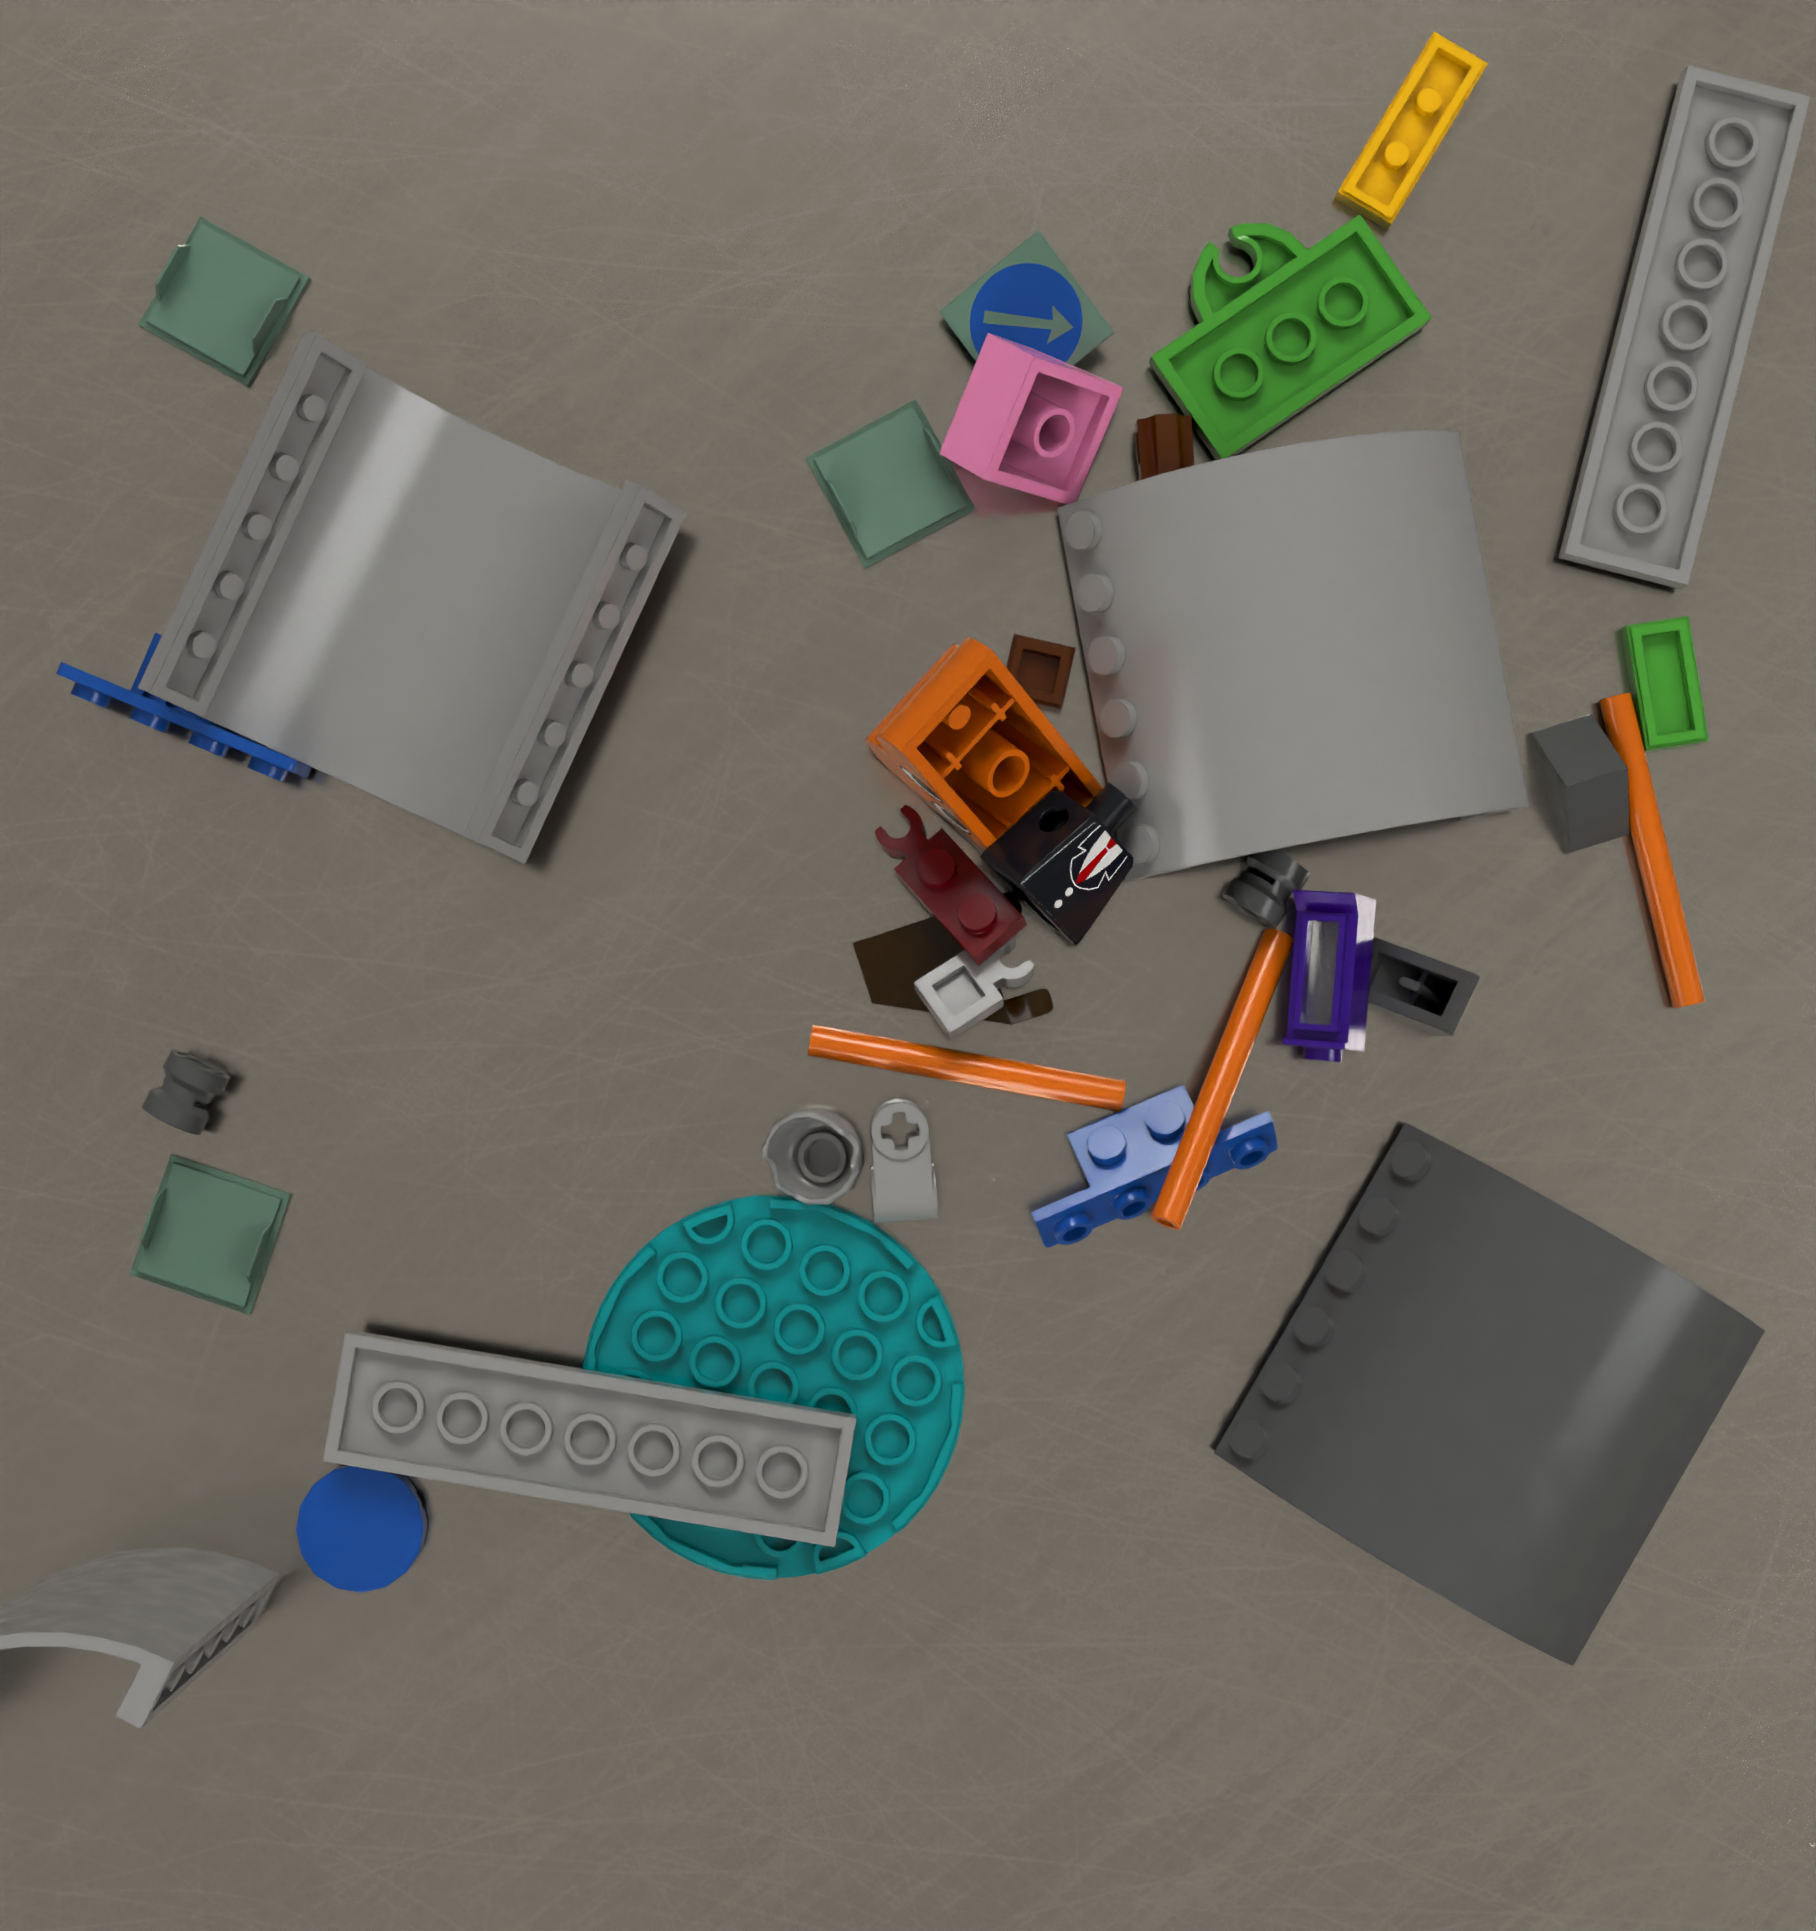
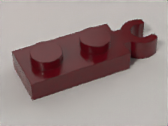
[875,805,1027,966]

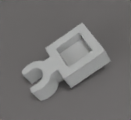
[914,937,1034,1041]

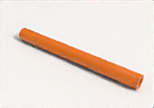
[1599,693,1705,1008]
[1150,928,1294,1230]
[808,1024,1126,1112]

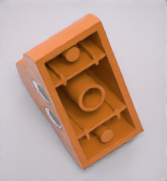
[865,637,1103,854]

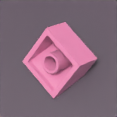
[939,333,1124,504]

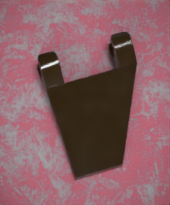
[853,892,1053,1025]

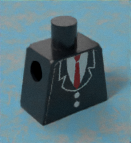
[980,783,1136,946]

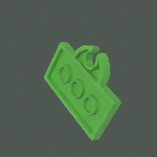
[1149,214,1432,460]

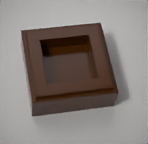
[1006,634,1076,712]

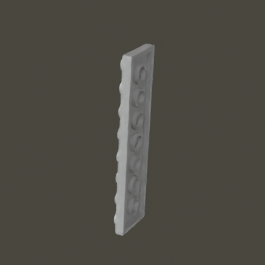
[1559,65,1811,589]
[323,1330,857,1547]

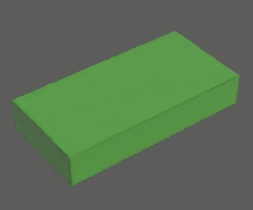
[1620,616,1709,752]

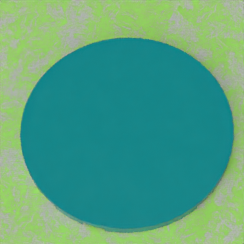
[583,1194,965,1580]

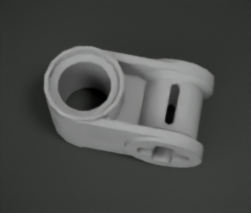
[870,1098,938,1223]

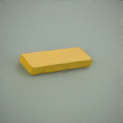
[1334,31,1488,230]

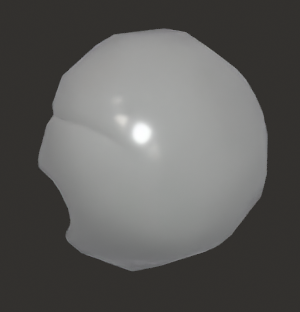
[761,1108,864,1205]

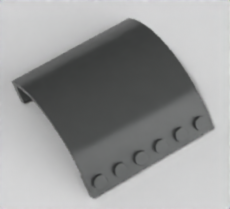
[1214,1122,1765,1666]

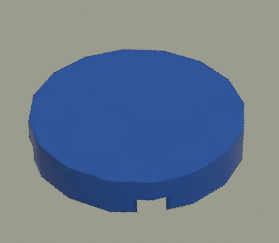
[296,1465,428,1593]

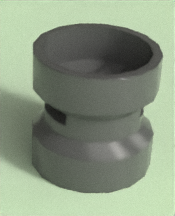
[1222,849,1311,929]
[142,1049,230,1135]

